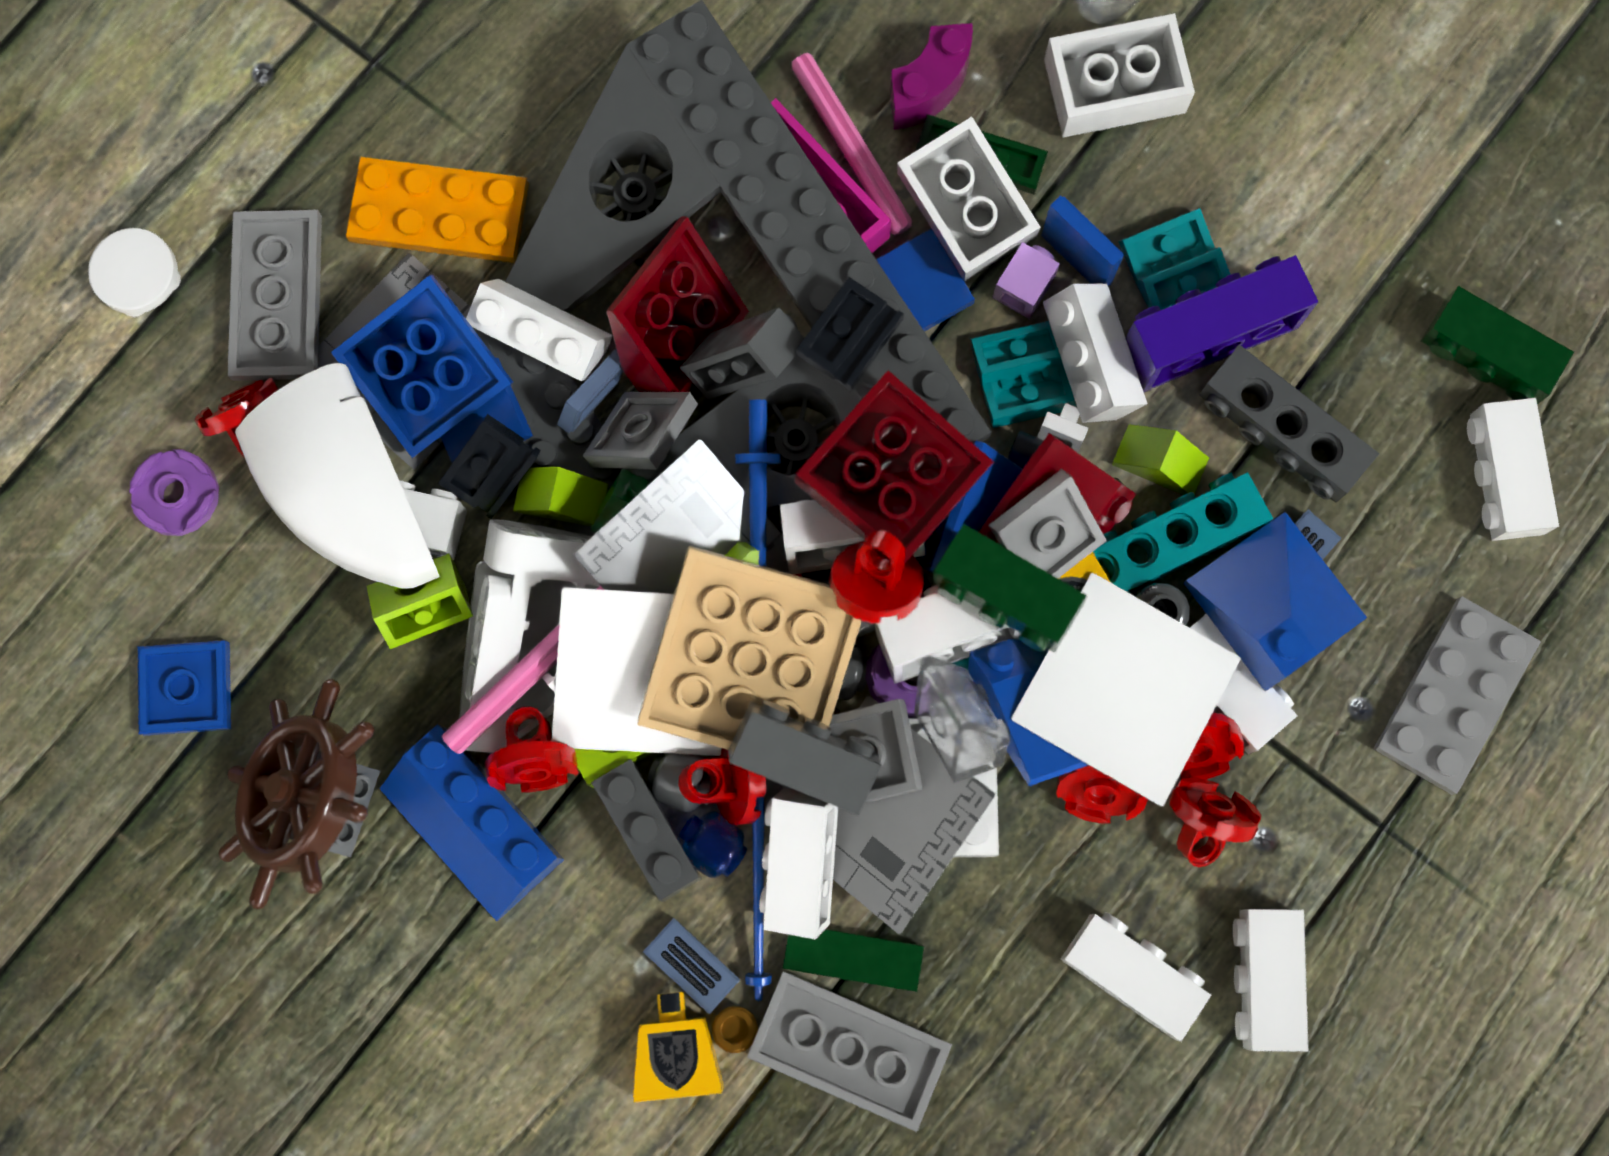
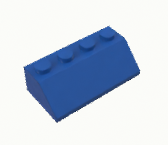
[380,724,564,921]

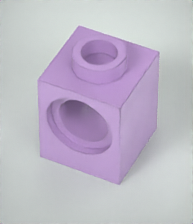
[993,242,1060,319]

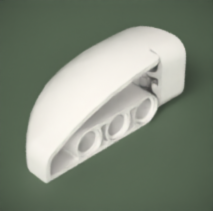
[235,363,440,589]
[459,519,600,753]

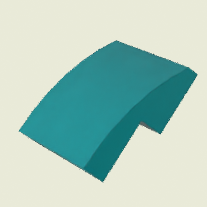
[1118,208,1230,310]
[971,321,1077,428]

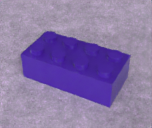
[1126,255,1319,392]

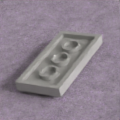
[228,210,322,381]
[1373,596,1541,795]
[751,699,923,828]
[747,971,952,1132]

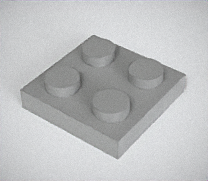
[583,392,698,470]
[989,469,1107,578]

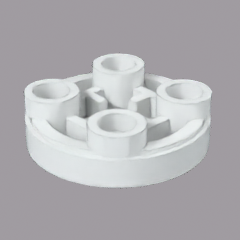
[88,228,181,317]

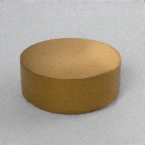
[712,1006,758,1053]

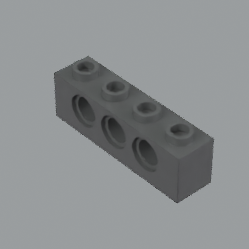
[1199,345,1379,503]

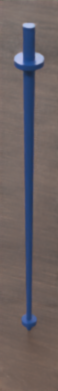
[735,399,781,1002]

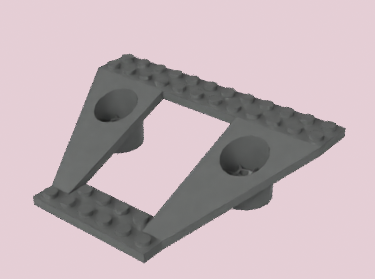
[473,0,992,536]

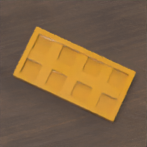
[346,157,529,263]

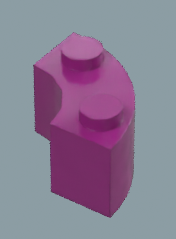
[890,23,973,130]

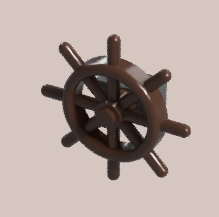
[219,679,380,909]

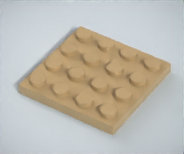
[637,546,862,750]

